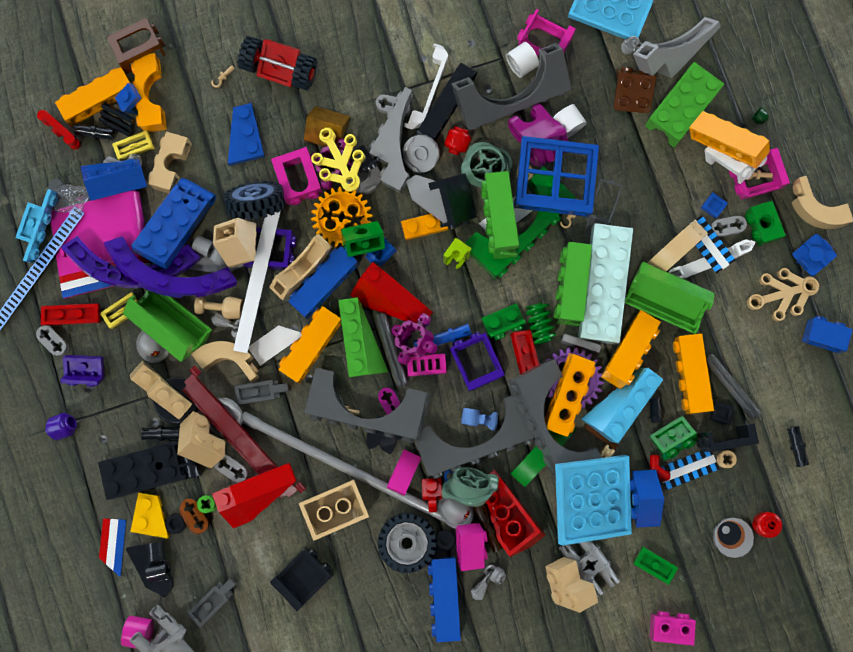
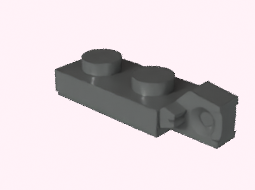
[235,380,290,405]
[187,577,237,628]

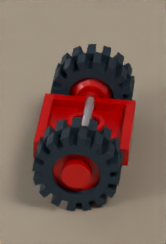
[237,36,318,91]

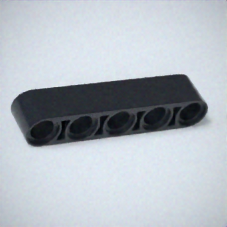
[415,63,478,142]

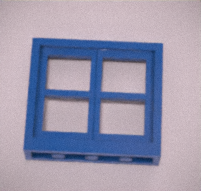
[513,136,599,217]

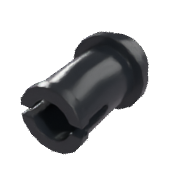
[648,398,664,423]

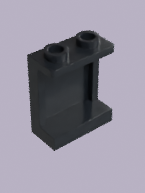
[428,173,477,230]
[696,424,759,453]
[270,547,333,611]

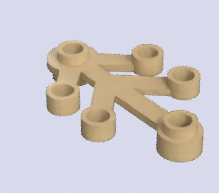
[747,268,819,322]

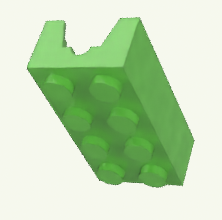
[645,62,724,148]
[481,171,519,259]
[553,242,592,327]
[624,261,714,334]
[123,290,212,362]

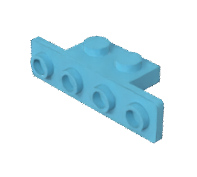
[15,189,58,263]

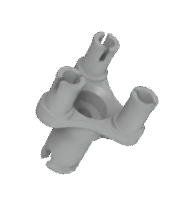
[130,605,194,652]

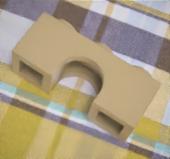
[148,132,192,193]

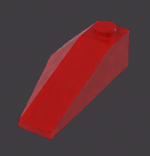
[350,262,433,324]
[212,463,297,529]
[486,470,546,557]

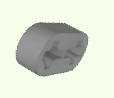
[376,95,410,117]
[710,216,747,238]
[36,325,69,357]
[214,454,249,483]

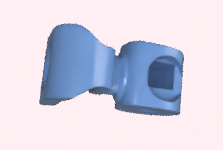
[461,408,499,431]

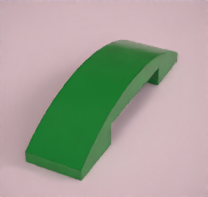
[510,416,576,487]

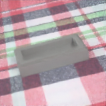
[560,334,601,355]

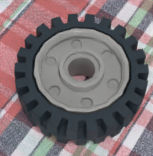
[378,513,436,573]

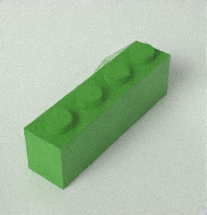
[338,297,388,378]

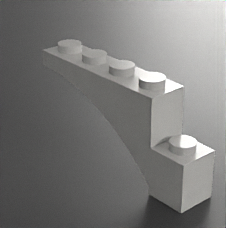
[633,17,721,78]
[369,87,413,193]

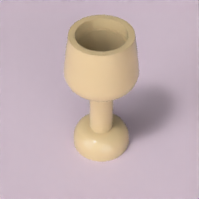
[194,296,244,319]

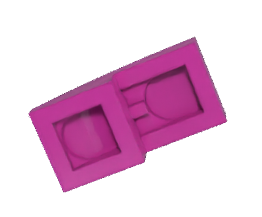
[387,450,421,496]

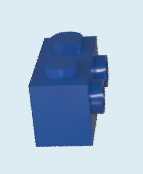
[802,316,853,354]

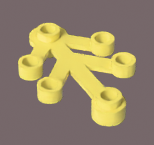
[311,128,365,192]

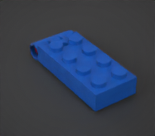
[131,178,216,270]

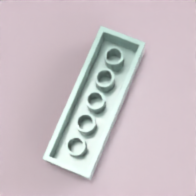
[578,223,633,345]

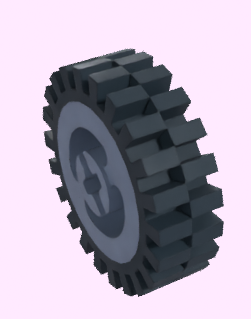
[223,181,285,220]

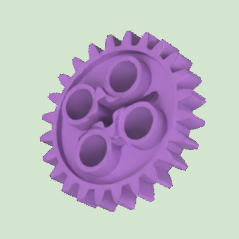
[546,348,604,409]

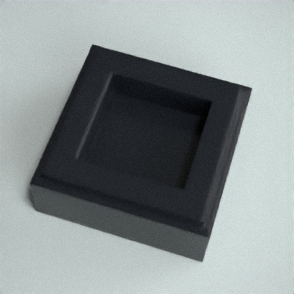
[709,401,734,425]

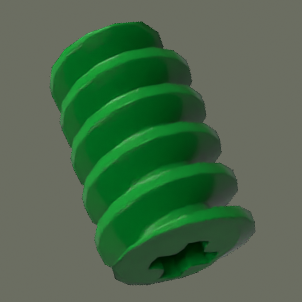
[525,303,557,345]

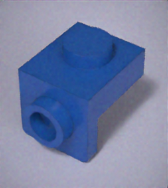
[115,83,142,114]
[365,237,397,266]

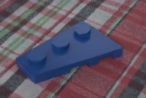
[228,103,265,166]

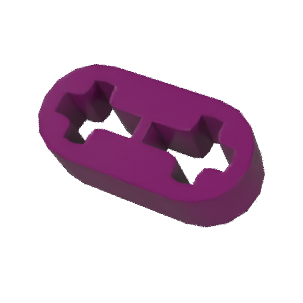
[378,388,400,415]

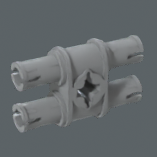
[559,541,620,598]

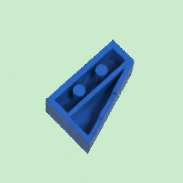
[80,159,147,201]

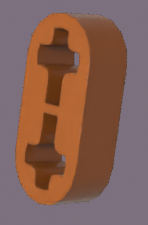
[179,499,208,535]

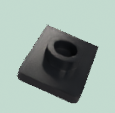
[350,145,379,173]

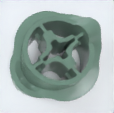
[461,142,512,188]
[442,467,499,507]

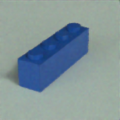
[288,246,359,319]
[428,557,461,642]

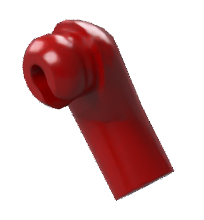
[650,455,671,482]

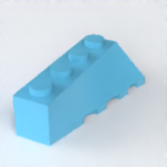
[581,368,663,443]

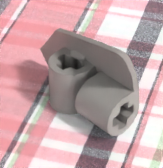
[406,175,447,223]
[189,235,244,273]

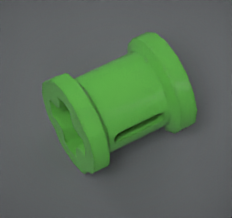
[197,495,217,513]

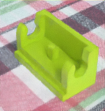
[443,238,472,269]

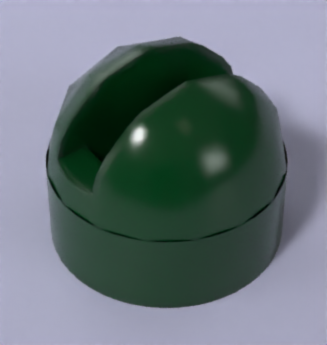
[752,107,769,124]

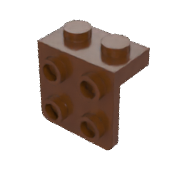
[613,66,657,113]

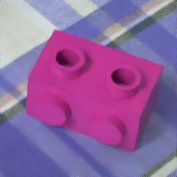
[456,523,487,571]
[649,611,696,646]

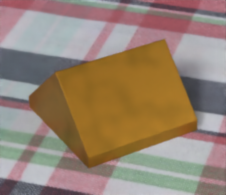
[304,106,350,147]

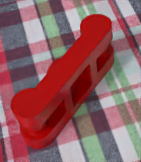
[37,110,81,150]

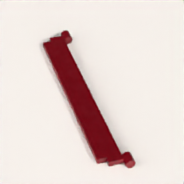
[182,365,307,499]

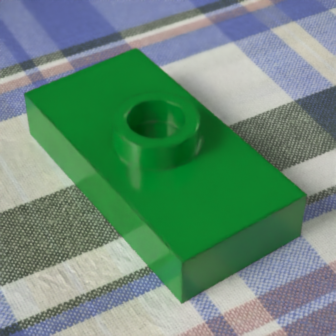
[632,546,678,585]

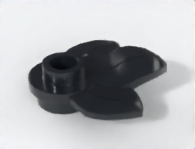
[366,416,402,454]

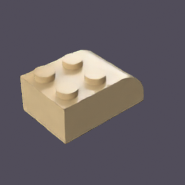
[299,480,369,541]

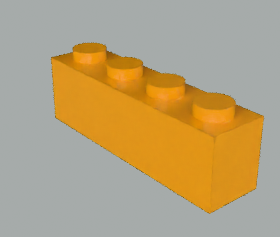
[55,67,132,127]
[689,111,770,169]
[278,306,342,384]
[601,310,661,389]
[673,334,714,415]

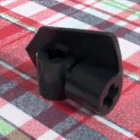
[126,541,173,597]

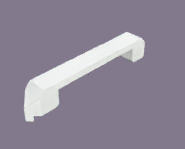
[404,44,448,129]
[668,239,755,279]

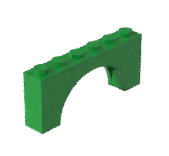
[464,166,576,280]

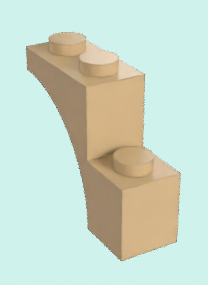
[269,234,332,300]
[130,361,192,419]

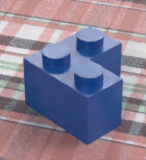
[630,470,664,528]

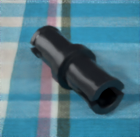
[74,123,115,141]
[140,426,180,441]
[787,426,809,467]

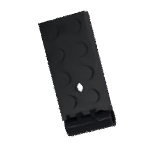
[98,441,202,500]

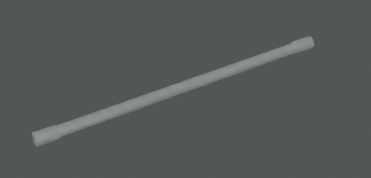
[242,412,456,529]

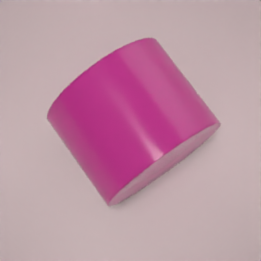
[121,615,154,649]

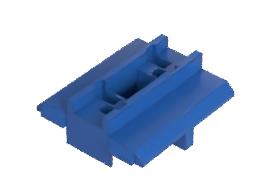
[792,233,837,276]

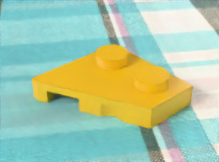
[130,493,170,538]

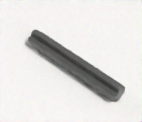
[376,313,408,387]
[706,354,761,419]

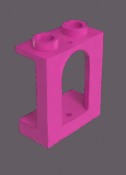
[517,9,576,58]
[271,147,323,206]
[729,148,790,200]

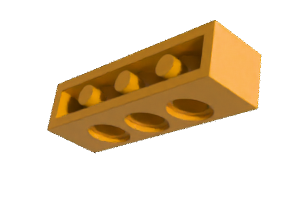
[544,353,596,437]

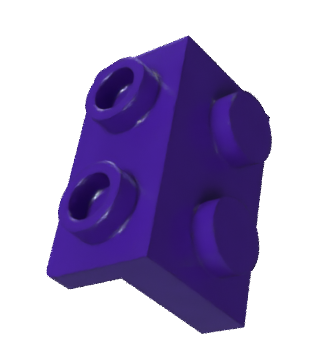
[60,355,105,387]

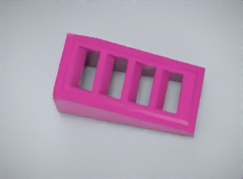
[407,354,446,377]

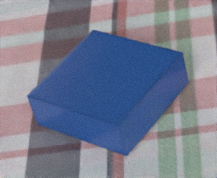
[701,192,728,219]

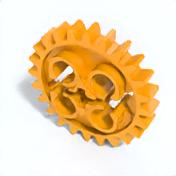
[311,187,372,248]

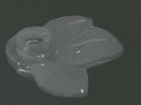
[54,184,89,217]

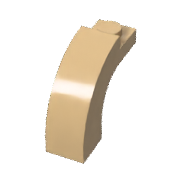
[791,176,853,229]
[647,220,708,271]
[191,341,260,382]

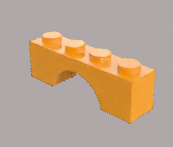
[131,53,167,132]

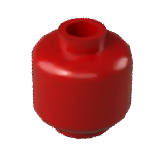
[444,126,471,156]
[752,511,782,538]

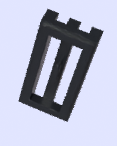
[99,102,136,137]

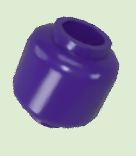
[45,413,77,441]

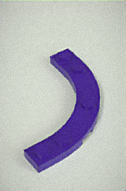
[61,236,200,288]
[104,236,237,298]

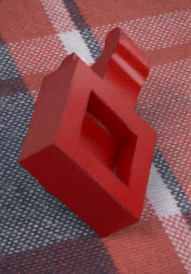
[422,478,442,513]

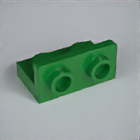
[481,303,526,341]
[650,416,697,461]

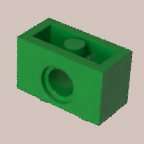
[745,201,786,247]
[341,221,385,257]

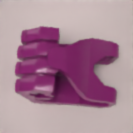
[508,103,568,167]

